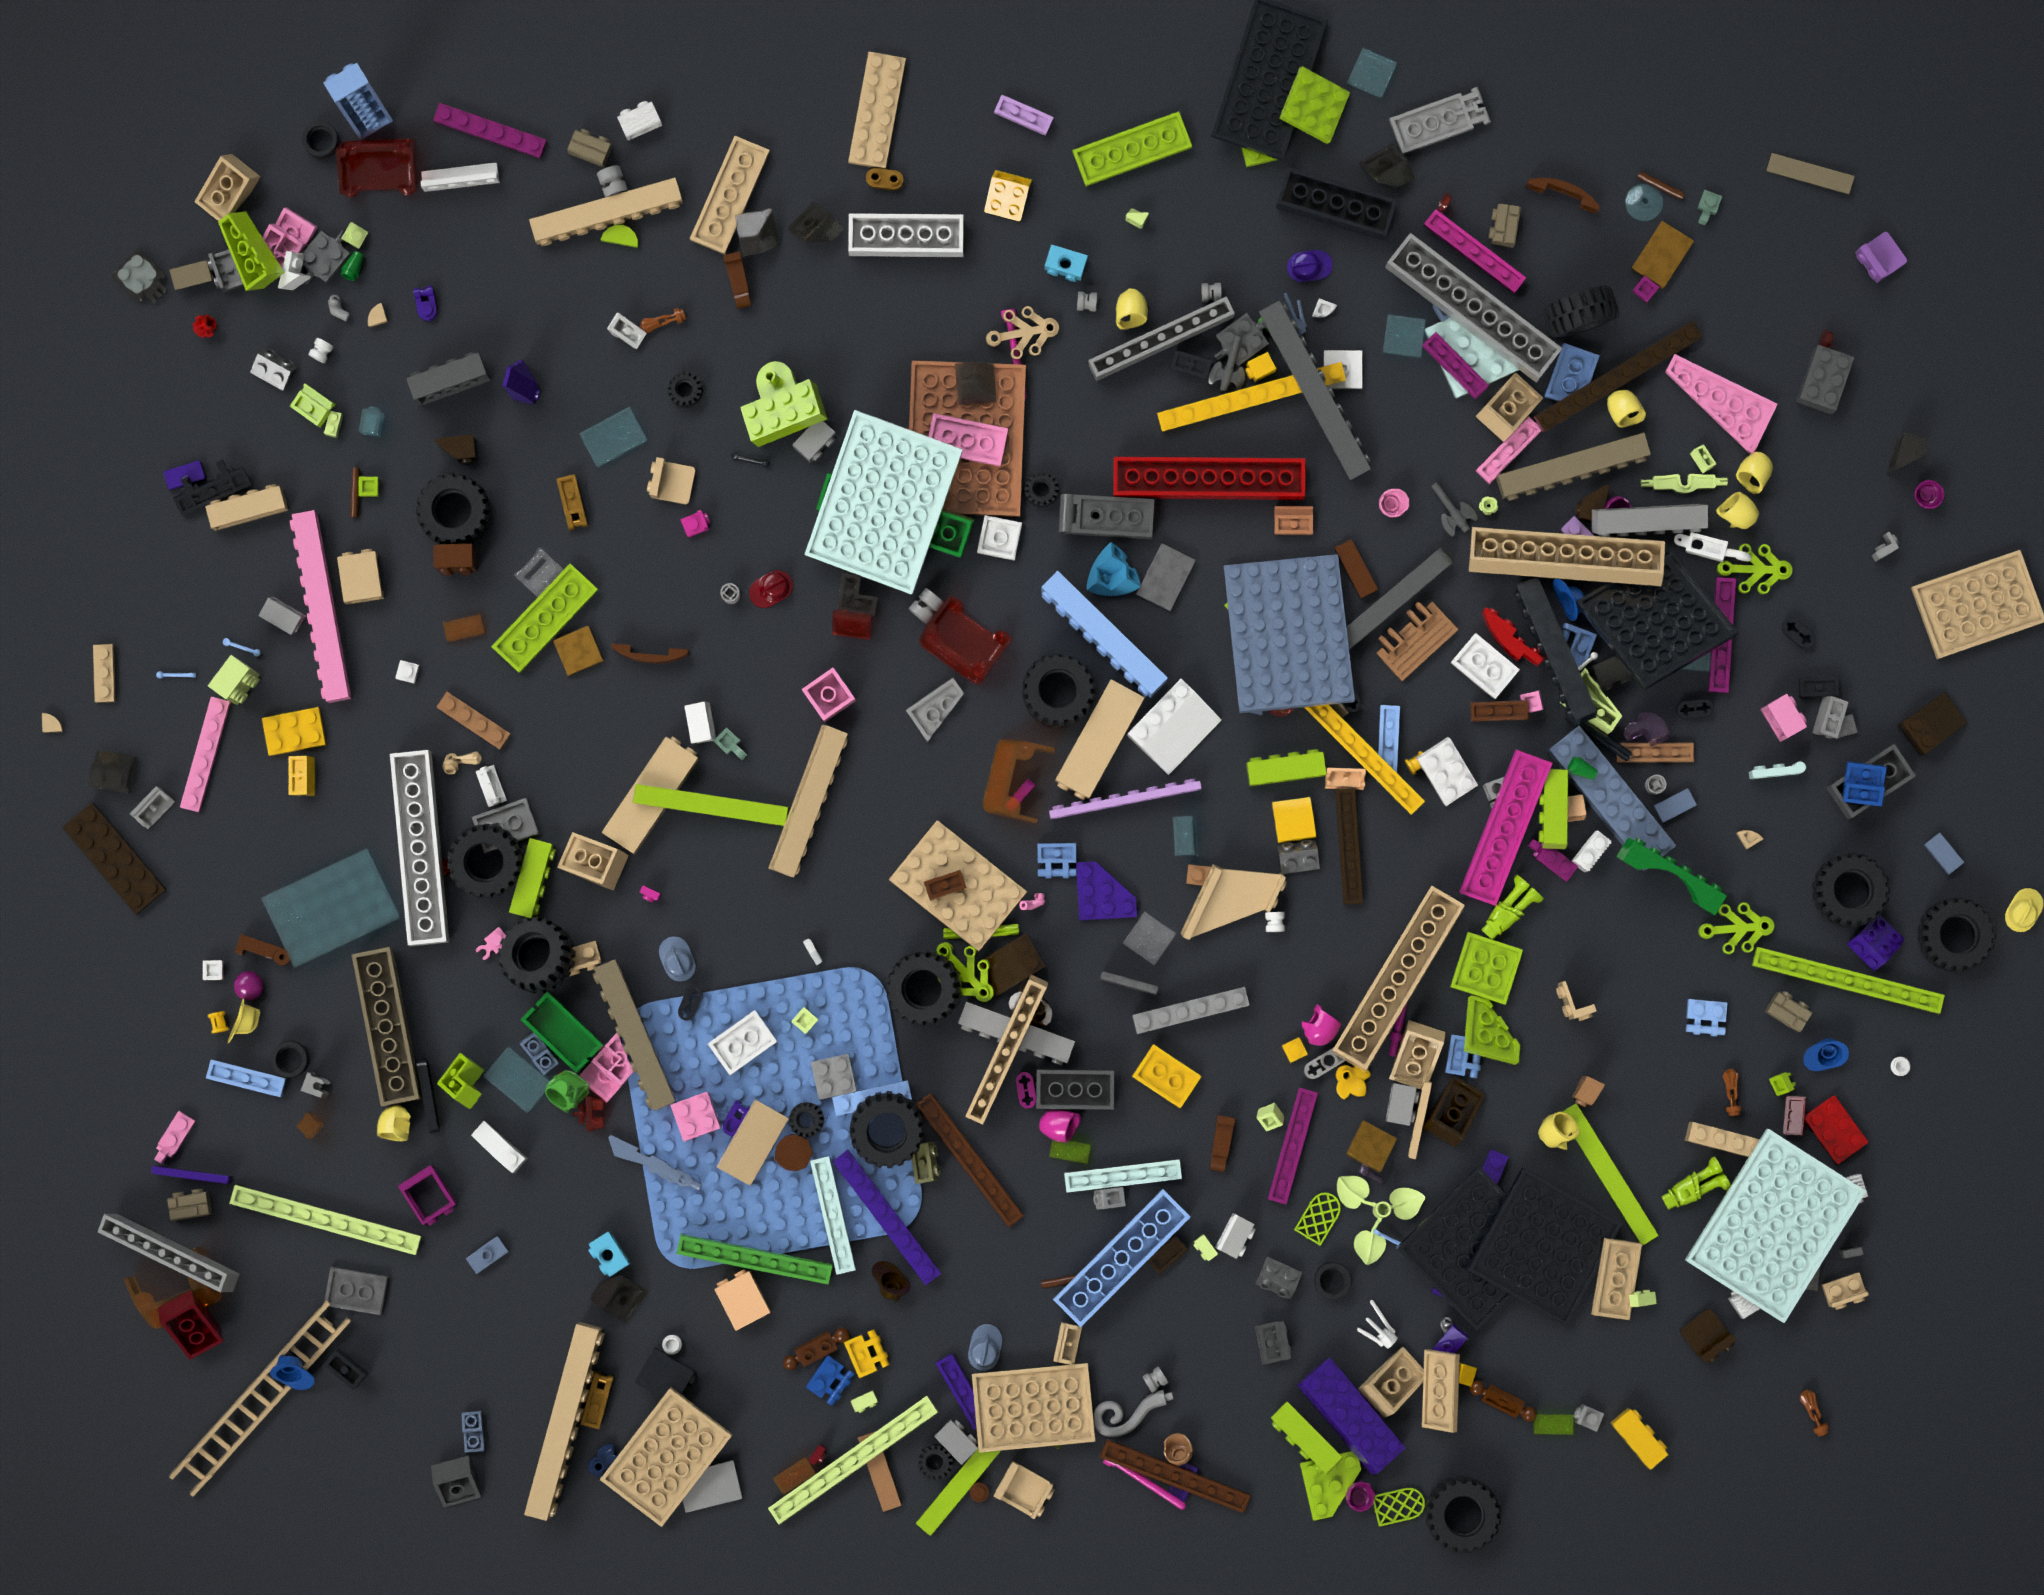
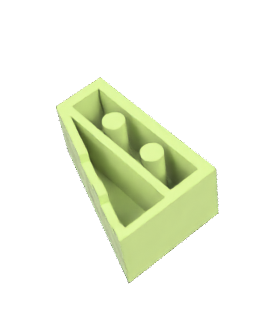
[1560,668,1622,735]

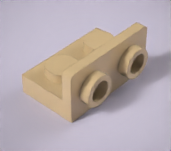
[569,941,602,976]
[1821,1272,1869,1310]

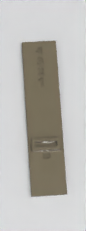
[1766,153,1854,195]

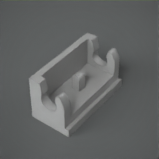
[259,597,306,635]
[1812,696,1848,739]
[130,786,175,830]
[301,1072,331,1098]

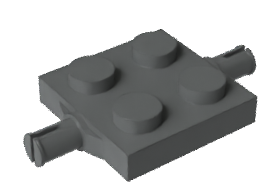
[302,230,351,285]
[1214,313,1269,366]

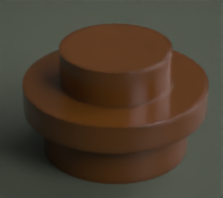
[970,1482,989,1502]

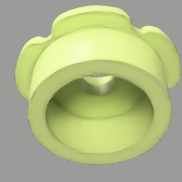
[1479,496,1498,515]

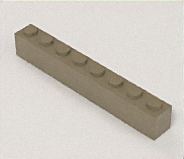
[1496,433,1651,501]
[593,959,677,1111]

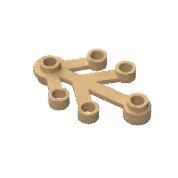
[986,306,1059,359]

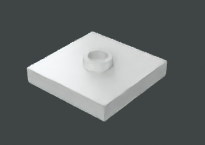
[1324,350,1362,389]
[977,515,1022,561]

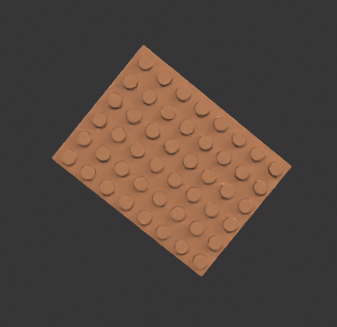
[909,361,1026,517]

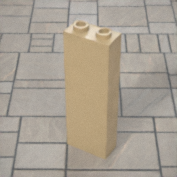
[1055,679,1145,800]
[602,737,699,855]

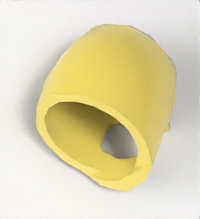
[1115,289,1148,330]
[1607,390,1646,428]
[1736,452,1773,494]
[1716,492,1759,529]
[377,1105,411,1141]
[1538,1112,1580,1150]

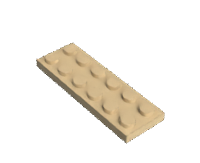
[848,52,906,169]
[690,136,770,255]

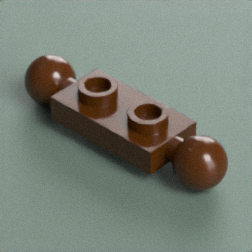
[783,1327,850,1370]
[1469,1380,1537,1422]

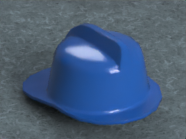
[1553,578,1584,621]
[1803,1038,1849,1071]
[270,1354,314,1390]

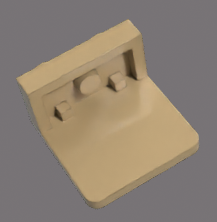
[647,457,695,504]
[1556,981,1596,1021]

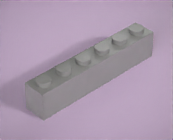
[1592,504,1708,537]
[1132,987,1250,1034]
[958,1002,1075,1065]

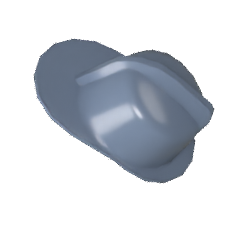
[659,936,696,982]
[968,1324,1002,1371]

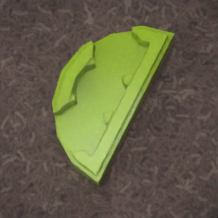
[601,225,638,248]

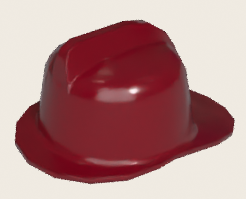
[749,570,793,608]

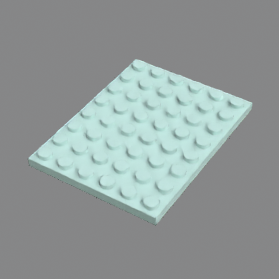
[805,410,963,594]
[1685,1129,1866,1323]

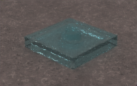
[1347,48,1397,98]
[1383,315,1426,358]

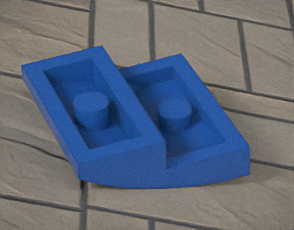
[1843,761,1887,806]

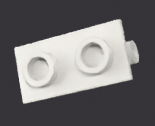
[476,765,507,807]

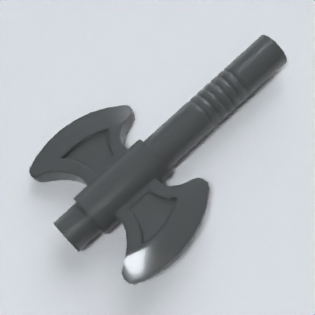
[1208,334,1245,391]
[1431,482,1478,537]

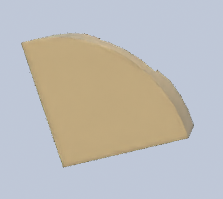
[368,303,388,327]
[42,713,63,733]
[1736,830,1763,849]

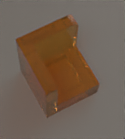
[296,1112,325,1140]

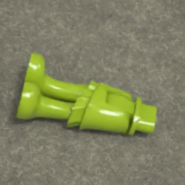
[1481,875,1544,940]
[1661,1156,1731,1210]

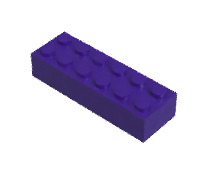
[1297,1358,1406,1475]

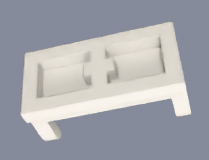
[685,702,716,744]

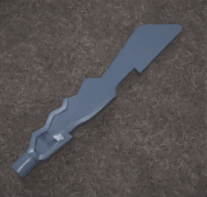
[608,1135,702,1191]

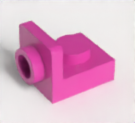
[680,510,710,538]

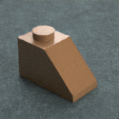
[1572,1076,1605,1107]

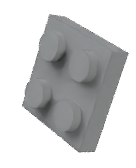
[811,1054,857,1100]

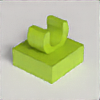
[1769,1072,1796,1096]

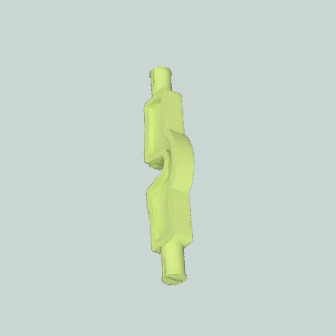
[1641,474,1728,494]

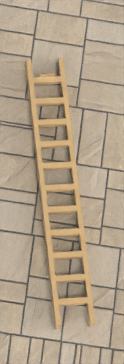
[169,1300,351,1497]

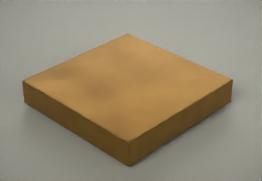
[553,626,603,676]
[1346,1120,1397,1173]

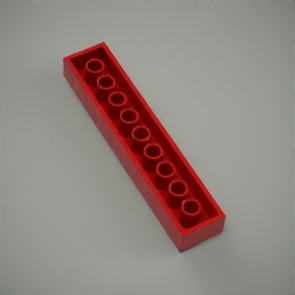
[1113,457,1305,500]

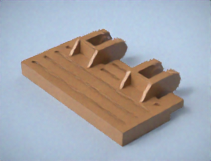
[1376,602,1458,681]

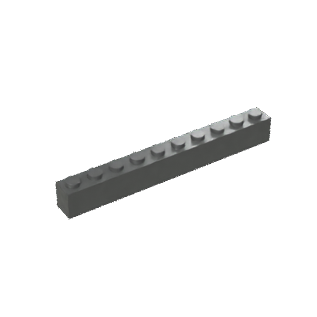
[1258,300,1371,480]

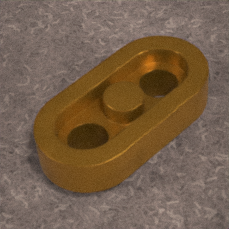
[866,168,904,191]

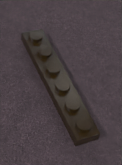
[1335,788,1363,905]

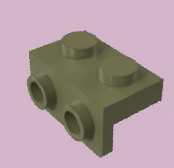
[912,1142,941,1184]

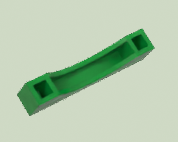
[1616,837,1727,915]

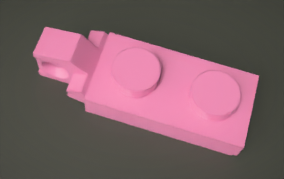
[154,1111,196,1163]

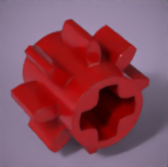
[192,314,217,338]

